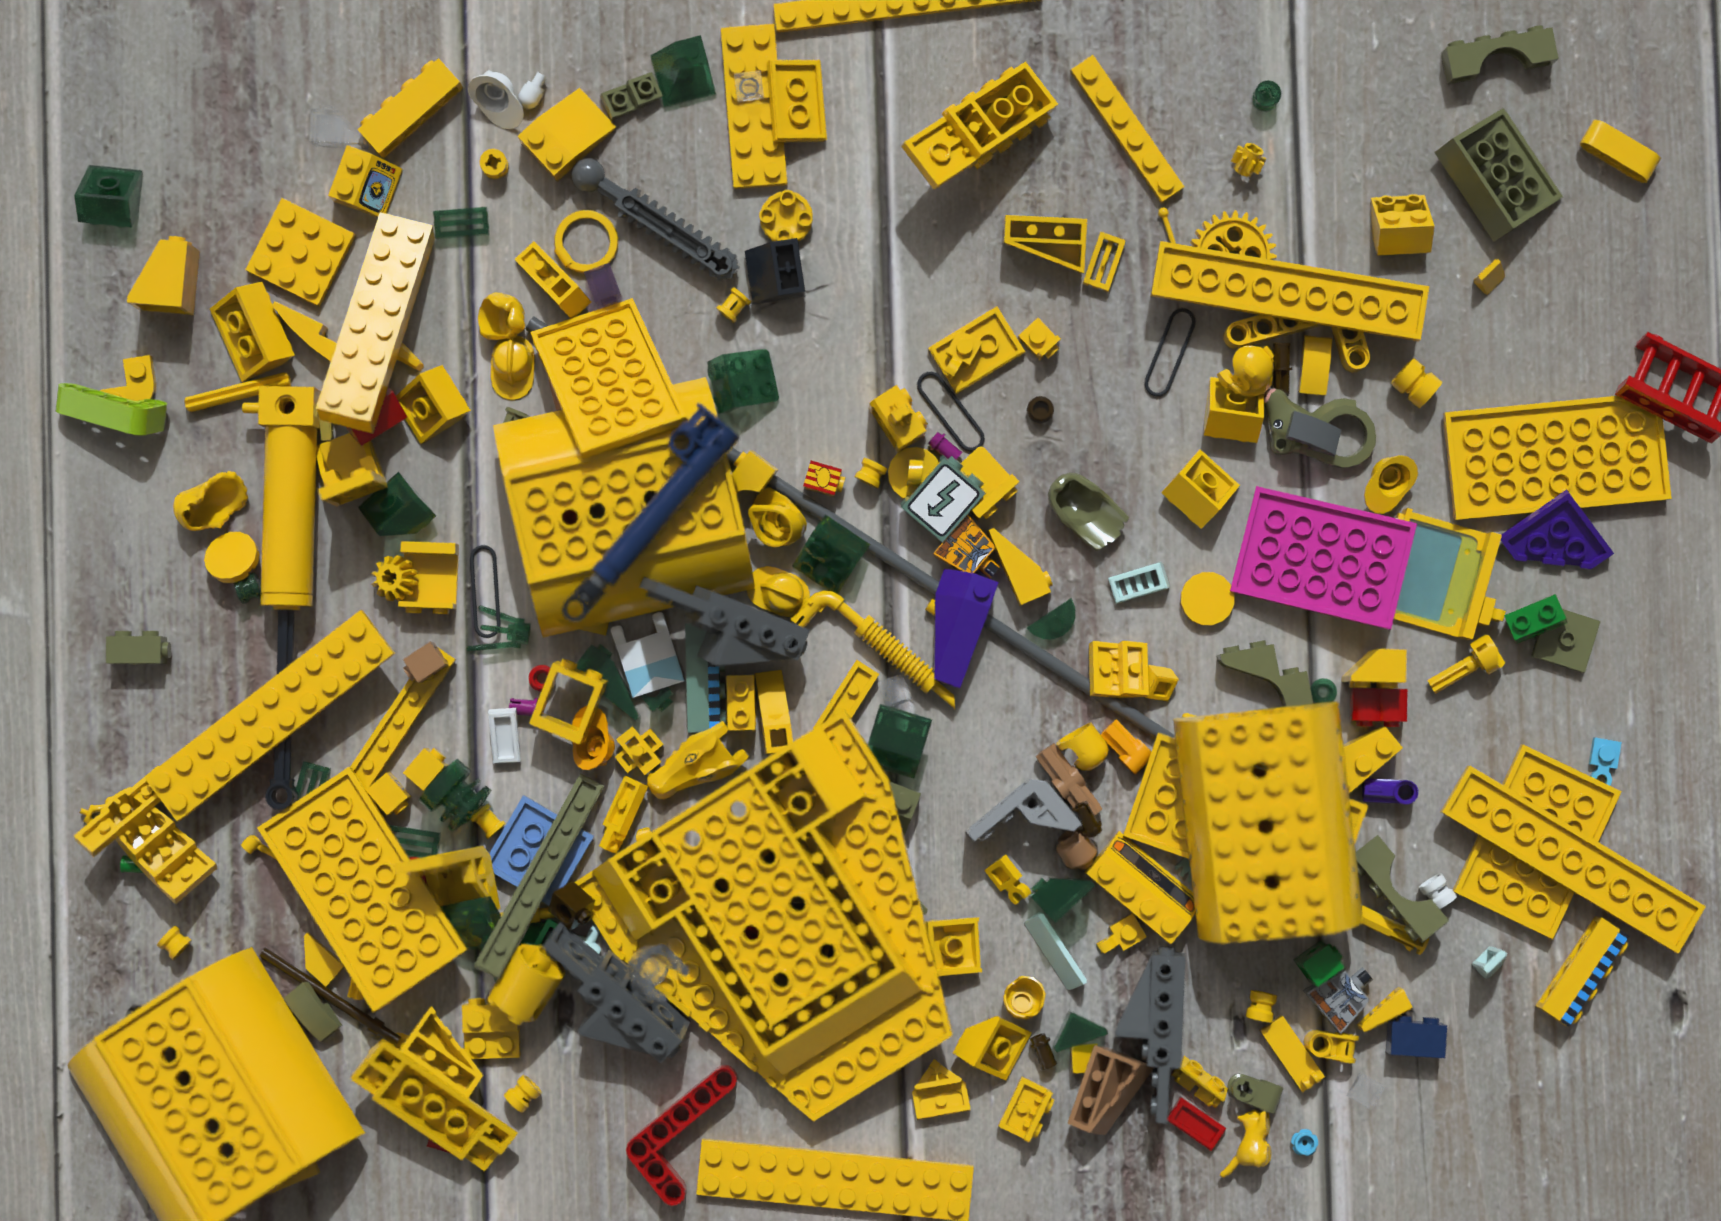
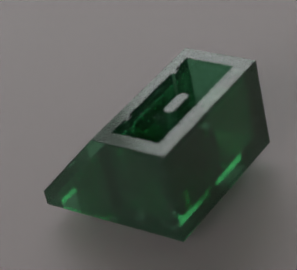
[792,514,871,594]
[867,704,932,779]

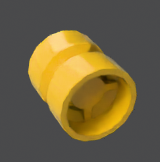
[1390,357,1442,408]

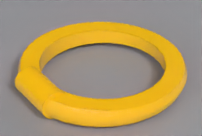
[554,210,618,273]

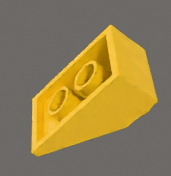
[517,88,616,182]

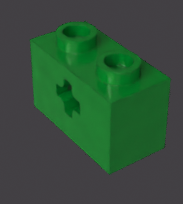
[1504,594,1568,644]
[1293,941,1345,987]

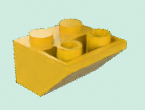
[1370,194,1435,255]
[1341,649,1407,689]

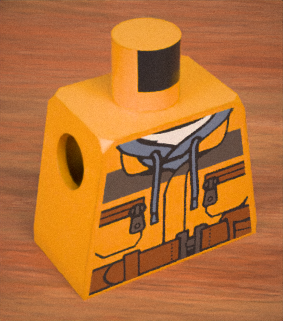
[933,514,1000,579]

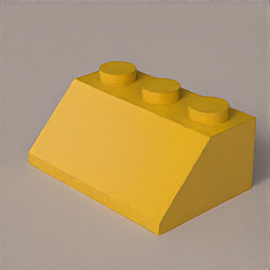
[210,282,295,382]

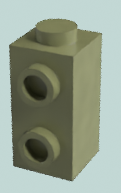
[106,631,171,664]

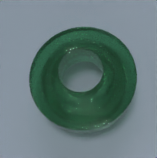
[1310,678,1337,703]

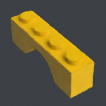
[731,450,778,493]

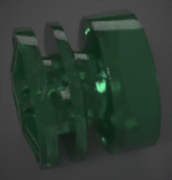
[418,759,492,832]

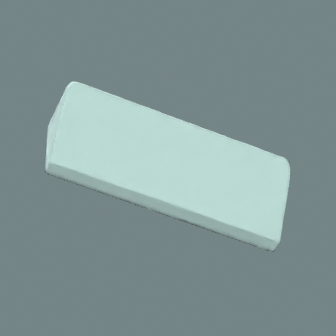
[1024,912,1087,990]

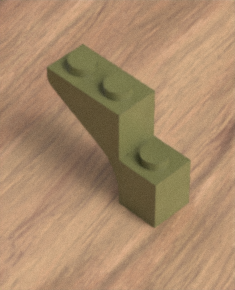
[1217,640,1313,707]

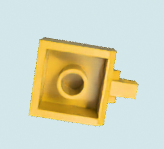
[869,385,928,453]

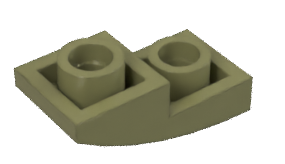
[600,72,662,121]
[284,982,342,1042]

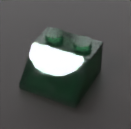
[74,165,143,228]

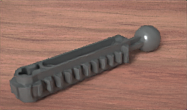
[571,158,740,281]

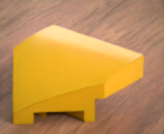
[912,1059,971,1120]

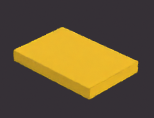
[767,60,827,142]
[928,306,1025,395]

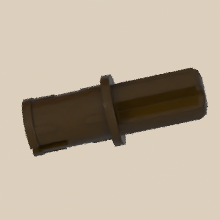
[1273,343,1292,396]

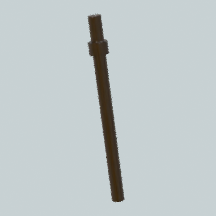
[259,947,401,1046]

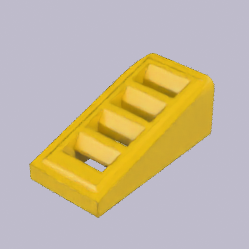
[1357,987,1412,1032]

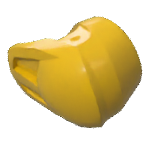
[748,488,807,547]

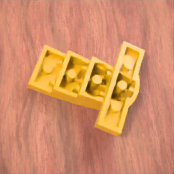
[74,766,217,904]

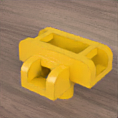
[615,726,664,775]

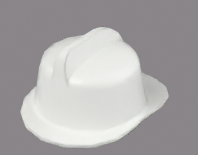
[467,70,524,129]

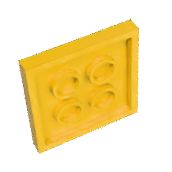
[245,198,356,307]

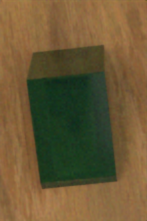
[1053,1010,1108,1052]

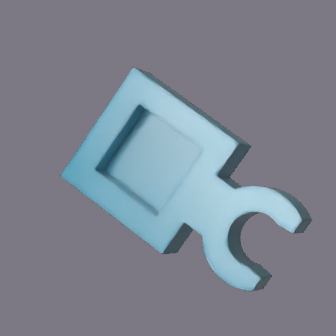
[1589,737,1622,786]

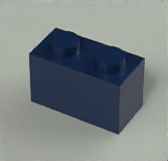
[1385,1015,1447,1058]

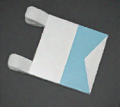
[611,612,685,698]

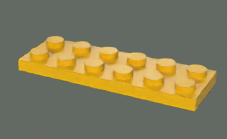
[721,24,787,189]

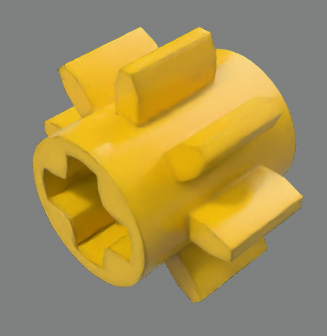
[1231,143,1266,177]

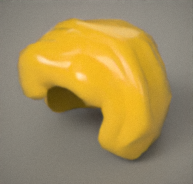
[478,292,526,340]

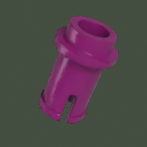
[928,432,963,459]
[509,698,544,716]

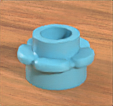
[1291,1129,1318,1156]

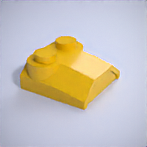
[925,917,982,976]

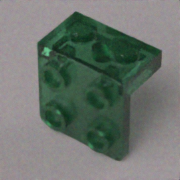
[707,349,779,414]

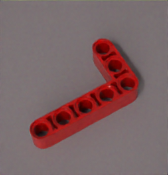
[626,1065,737,1206]

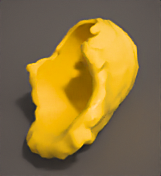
[173,471,248,531]

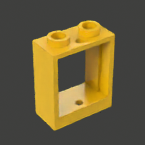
[529,659,608,744]

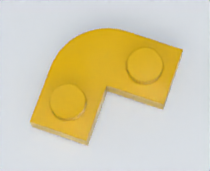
[100,355,156,401]

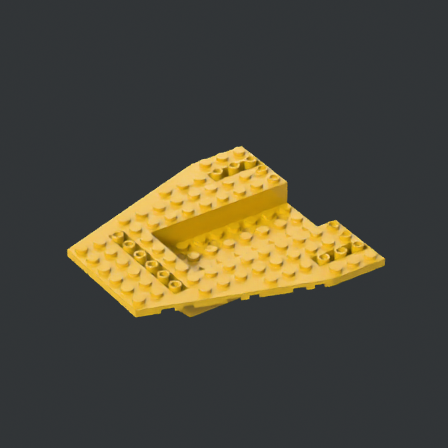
[575,710,953,1122]

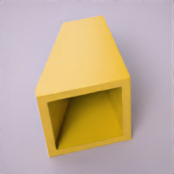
[127,236,200,315]

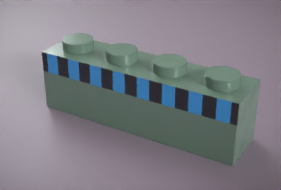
[685,623,727,733]

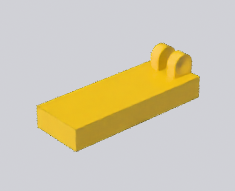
[1259,1015,1325,1092]

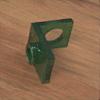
[640,687,675,712]

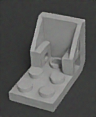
[966,779,1082,842]

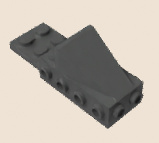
[640,577,810,665]
[543,922,691,1064]
[1115,947,1186,1124]

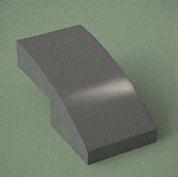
[1285,411,1341,456]

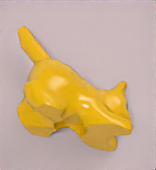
[1220,1109,1272,1178]

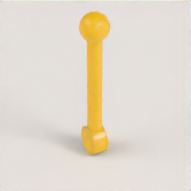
[1158,208,1176,244]

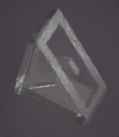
[877,673,921,733]

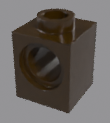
[548,881,595,931]

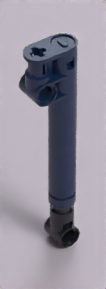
[562,402,740,622]

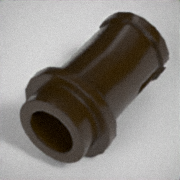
[1072,801,1102,838]
[1030,1033,1057,1070]

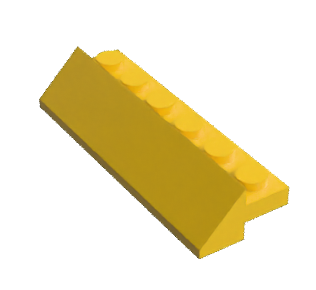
[351,1039,518,1171]

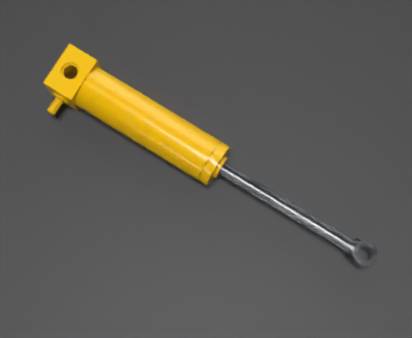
[242,386,321,810]

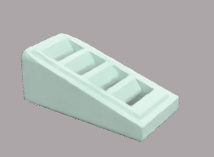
[1108,562,1170,604]
[1472,946,1507,979]

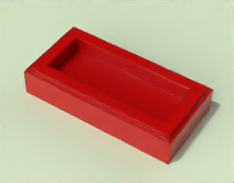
[1167,1096,1227,1151]

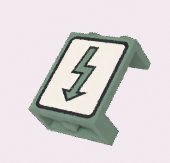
[900,455,985,542]

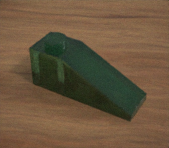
[576,644,641,721]

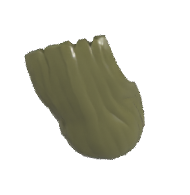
[1048,473,1129,551]

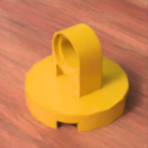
[888,447,939,499]

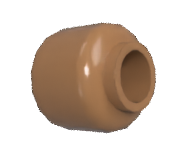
[1056,829,1097,870]

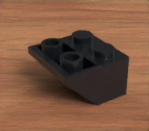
[744,238,806,304]

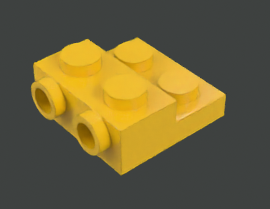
[462,998,521,1059]

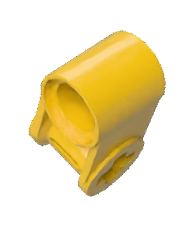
[1303,1030,1359,1064]

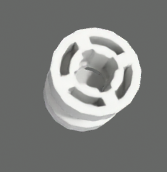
[1419,873,1457,909]

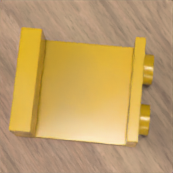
[398,541,459,614]

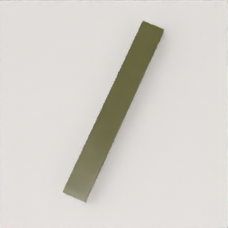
[474,773,604,980]

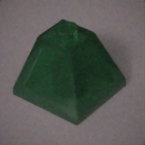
[650,35,716,108]
[358,472,436,536]
[1029,877,1096,923]

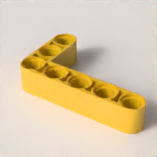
[1223,315,1370,373]

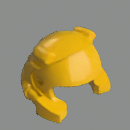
[1217,346,1274,397]

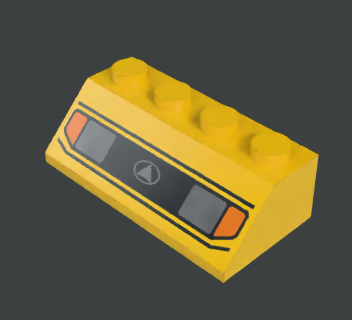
[1084,831,1195,944]

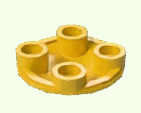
[759,190,813,241]

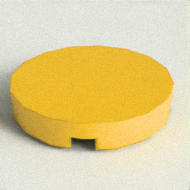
[204,532,260,583]
[1180,572,1234,626]

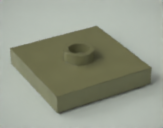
[1531,609,1601,673]

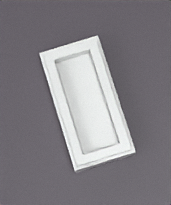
[488,708,521,764]

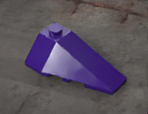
[934,569,999,689]

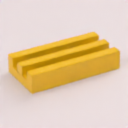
[1082,232,1126,293]

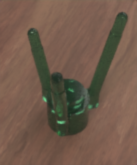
[466,605,531,651]

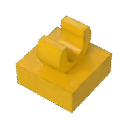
[1477,596,1506,626]

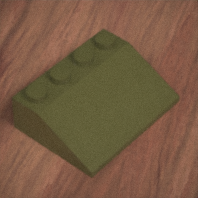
[1434,108,1563,242]

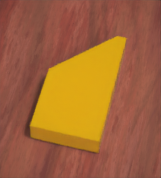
[304,932,345,987]

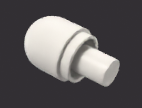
[518,72,547,109]

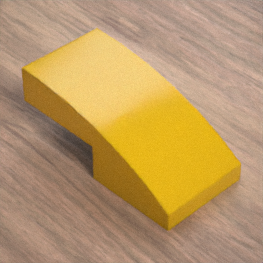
[1298,335,1332,395]

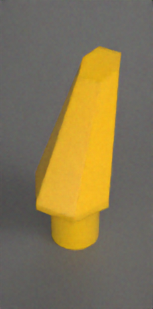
[397,343,424,371]

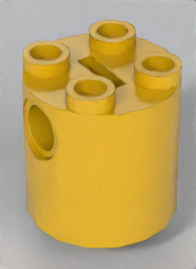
[488,944,565,1025]

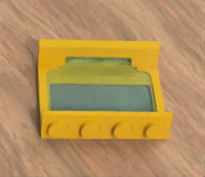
[1394,508,1502,640]

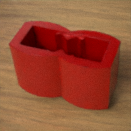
[1350,688,1408,727]

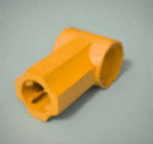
[1101,719,1151,775]

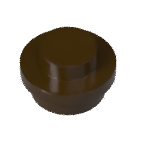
[1027,396,1054,423]

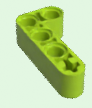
[55,383,167,435]

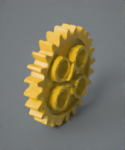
[1190,210,1277,260]

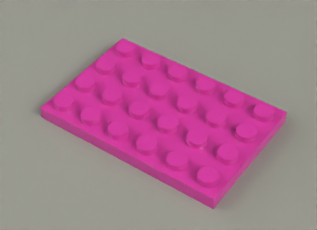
[1230,486,1417,630]

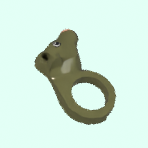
[1264,389,1376,468]

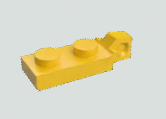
[599,775,648,854]

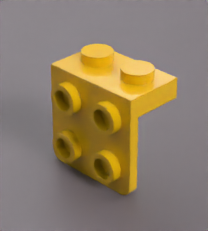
[961,446,1019,521]

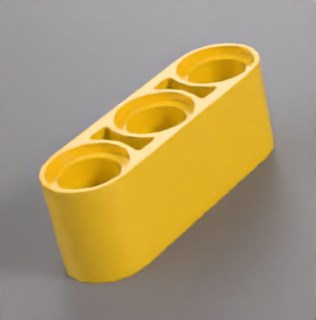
[1579,119,1661,183]

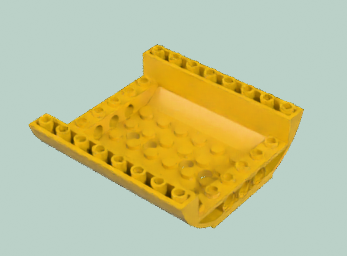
[493,377,755,638]
[68,947,365,1221]

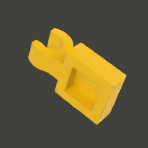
[944,329,982,379]
[1096,913,1147,954]

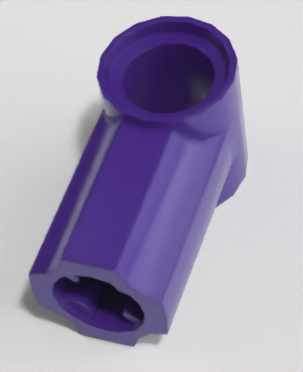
[1362,778,1419,805]

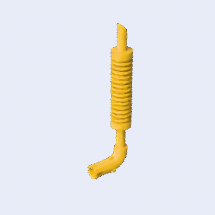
[791,590,955,709]

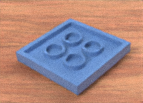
[489,795,594,905]

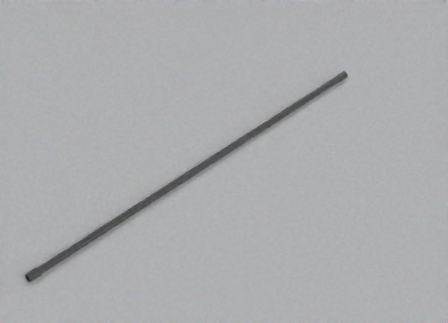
[525,316,1175,739]

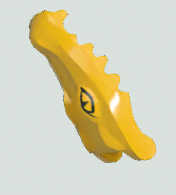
[647,721,749,800]

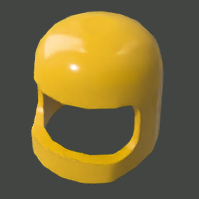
[1056,722,1109,771]

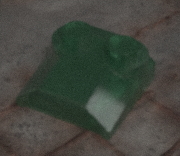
[441,896,501,951]

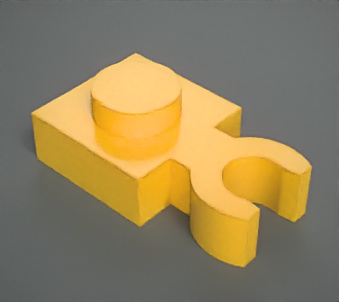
[984,854,1031,905]

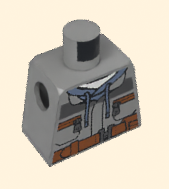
[1303,967,1373,1033]

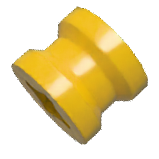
[479,149,509,180]
[854,457,888,489]
[157,926,192,960]

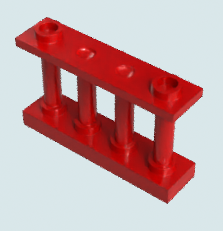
[1615,332,1721,444]

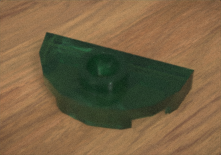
[1026,598,1076,640]

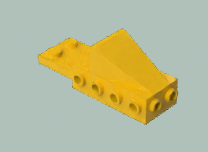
[901,61,1058,190]

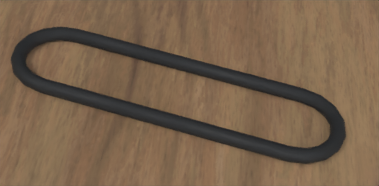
[1144,308,1196,397]
[917,372,985,451]
[470,545,501,638]

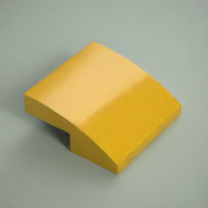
[1089,641,1149,698]

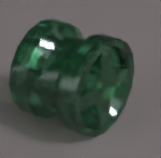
[1252,80,1282,112]
[234,572,262,604]

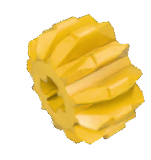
[371,555,419,601]

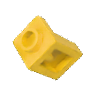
[1018,318,1061,360]

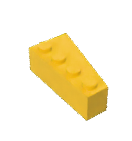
[1343,727,1403,793]

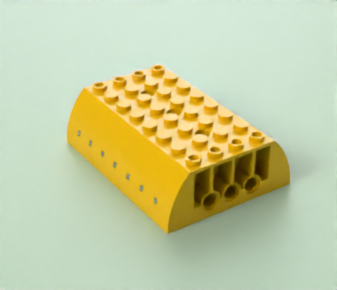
[1173,701,1363,943]

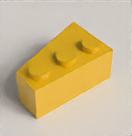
[1003,215,1087,273]
[399,1006,483,1097]

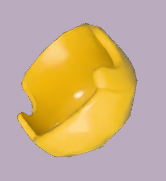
[1003,976,1046,1020]

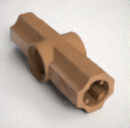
[1035,743,1102,815]

